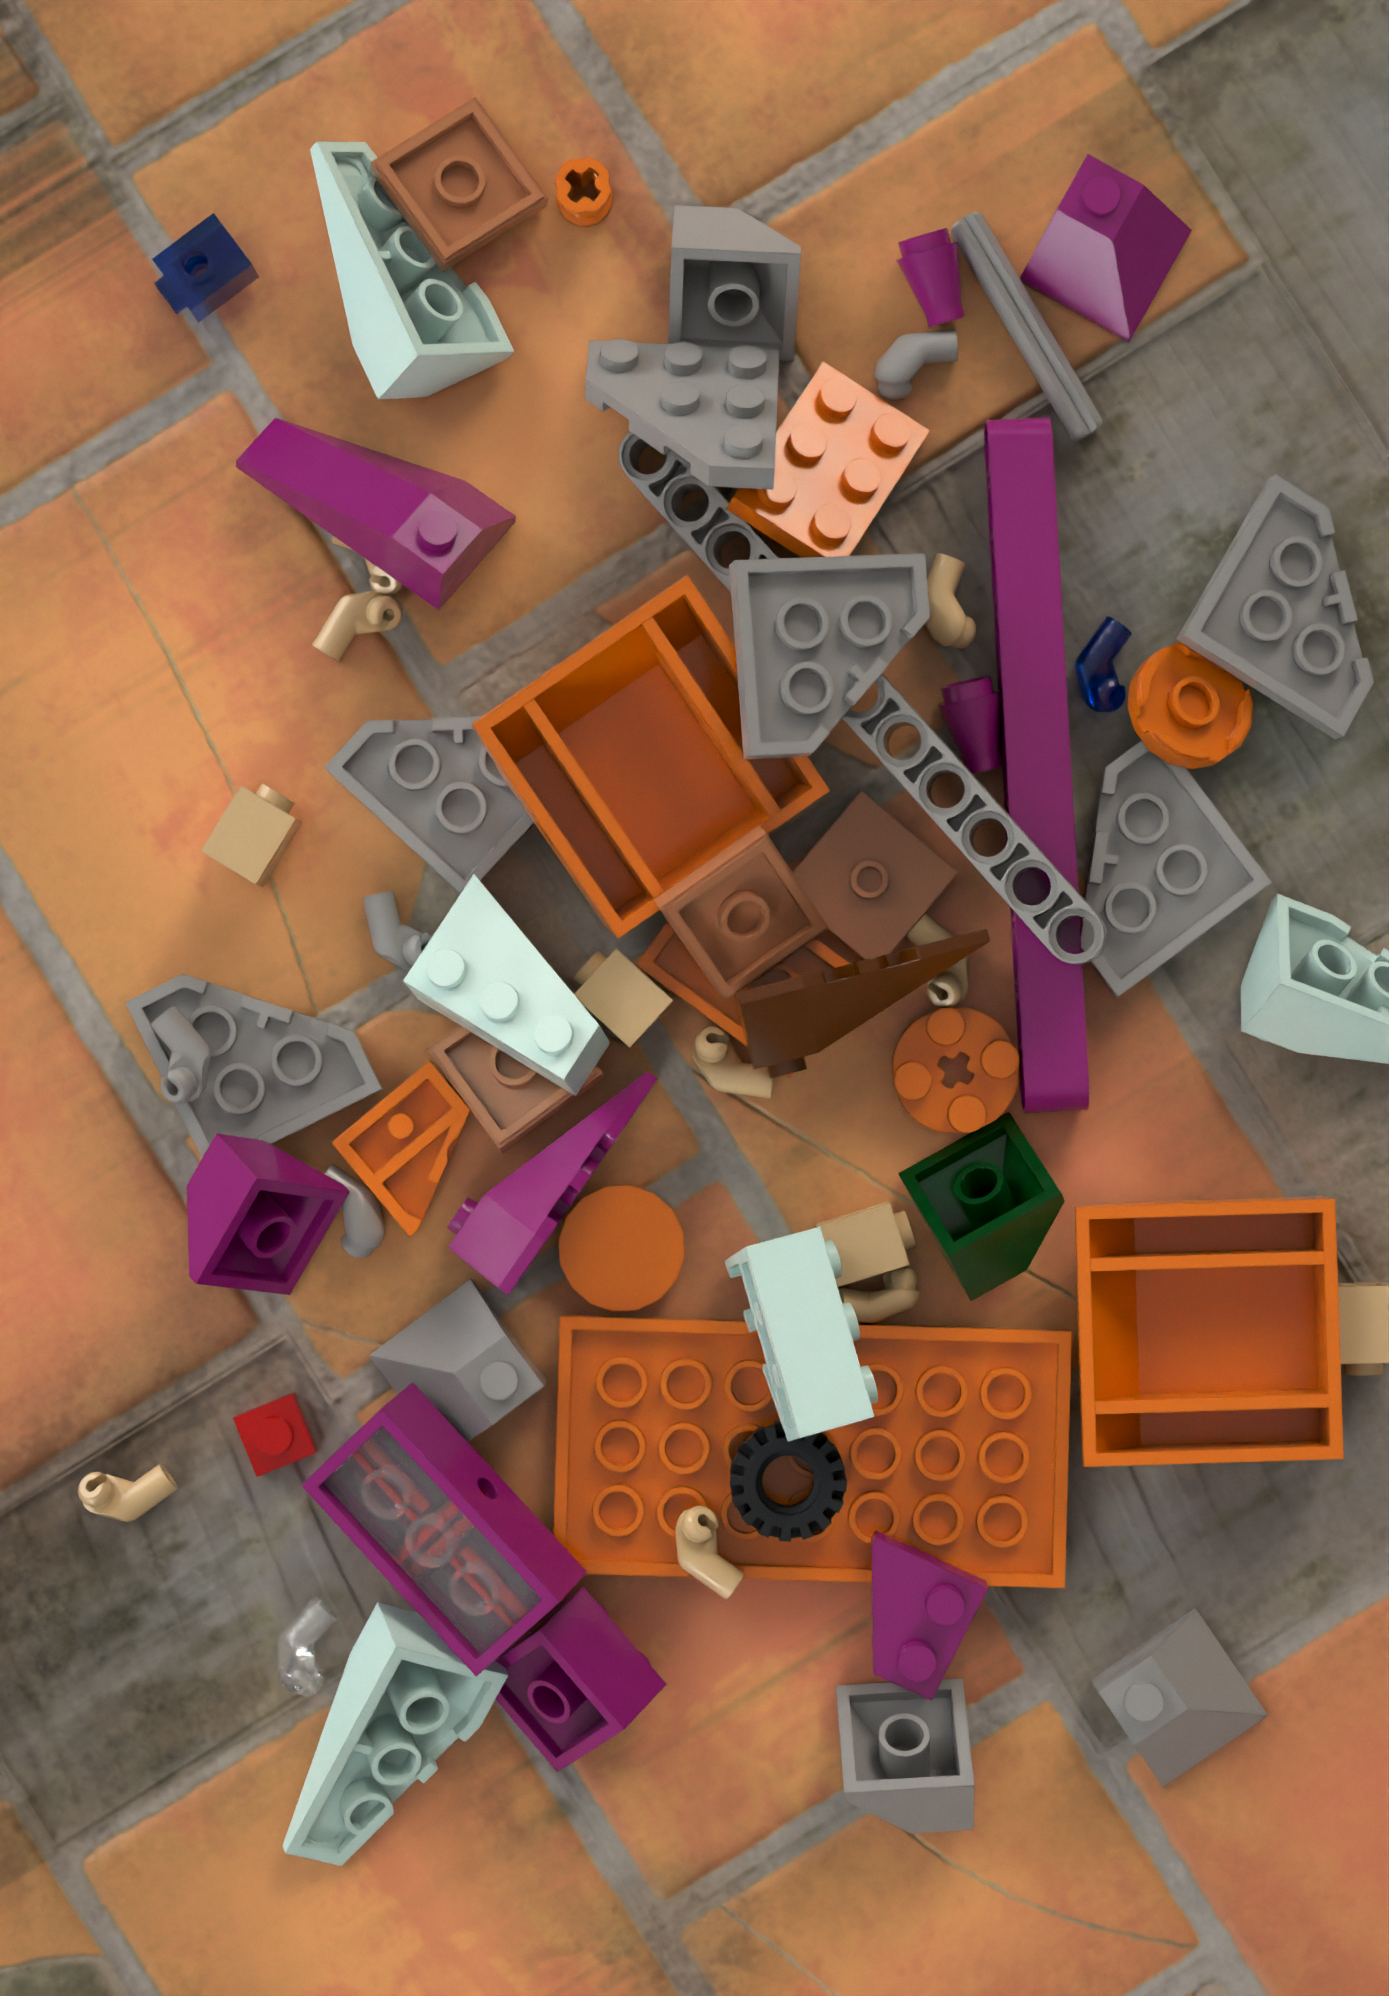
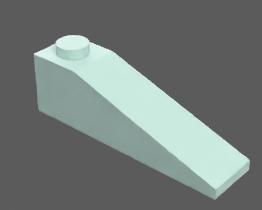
[310,141,514,399]

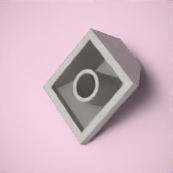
[668,205,801,362]
[369,1279,547,1442]
[1090,1608,1268,1787]
[836,1678,975,1833]

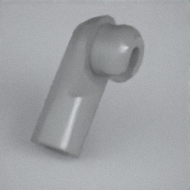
[362,891,432,971]
[325,1164,385,1258]

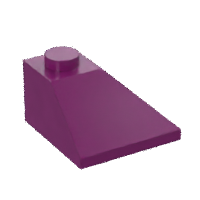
[1020,154,1192,343]
[187,1133,350,1295]

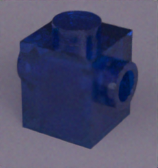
[152,213,259,323]

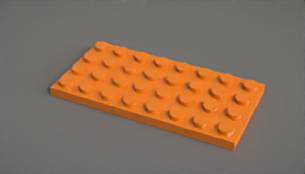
[553,1315,1072,1588]

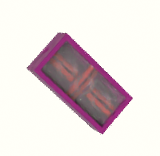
[301,1382,587,1677]

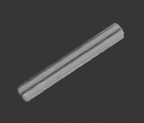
[951,211,1103,441]

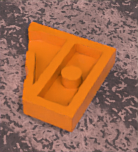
[331,1060,471,1237]

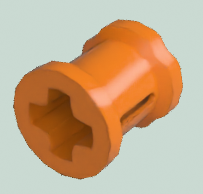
[555,157,613,227]

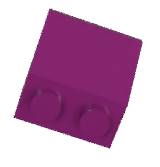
[495,1587,667,1772]

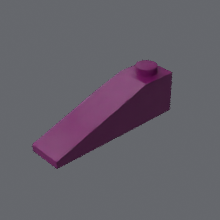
[236,418,516,610]
[447,1071,658,1295]

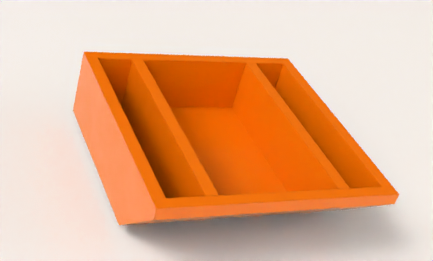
[471,575,830,939]
[1074,1196,1344,1467]

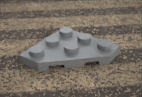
[585,339,779,489]
[1177,474,1374,739]
[729,553,930,759]
[324,716,535,894]
[1080,740,1272,998]
[125,974,384,1158]

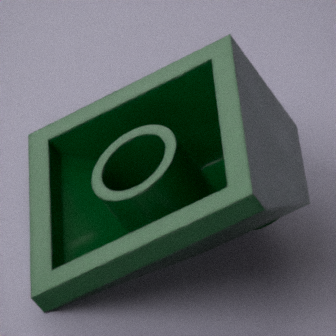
[898,1112,1065,1301]

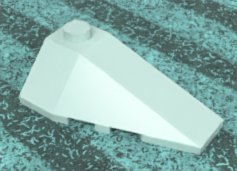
[1241,893,1389,1064]
[282,1602,508,1866]

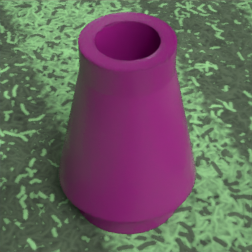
[896,228,965,327]
[938,676,1003,773]

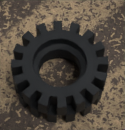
[730,1421,847,1542]

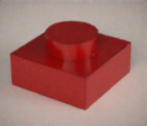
[233,1392,318,1477]

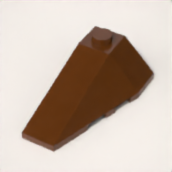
[734,929,990,1079]

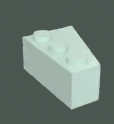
[403,874,610,1096]
[724,1227,878,1442]

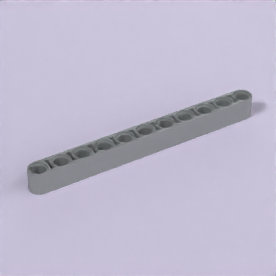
[618,432,1108,965]

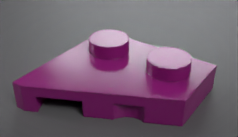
[871,1530,988,1701]

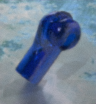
[1074,616,1132,712]

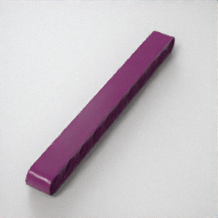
[984,417,1089,1114]

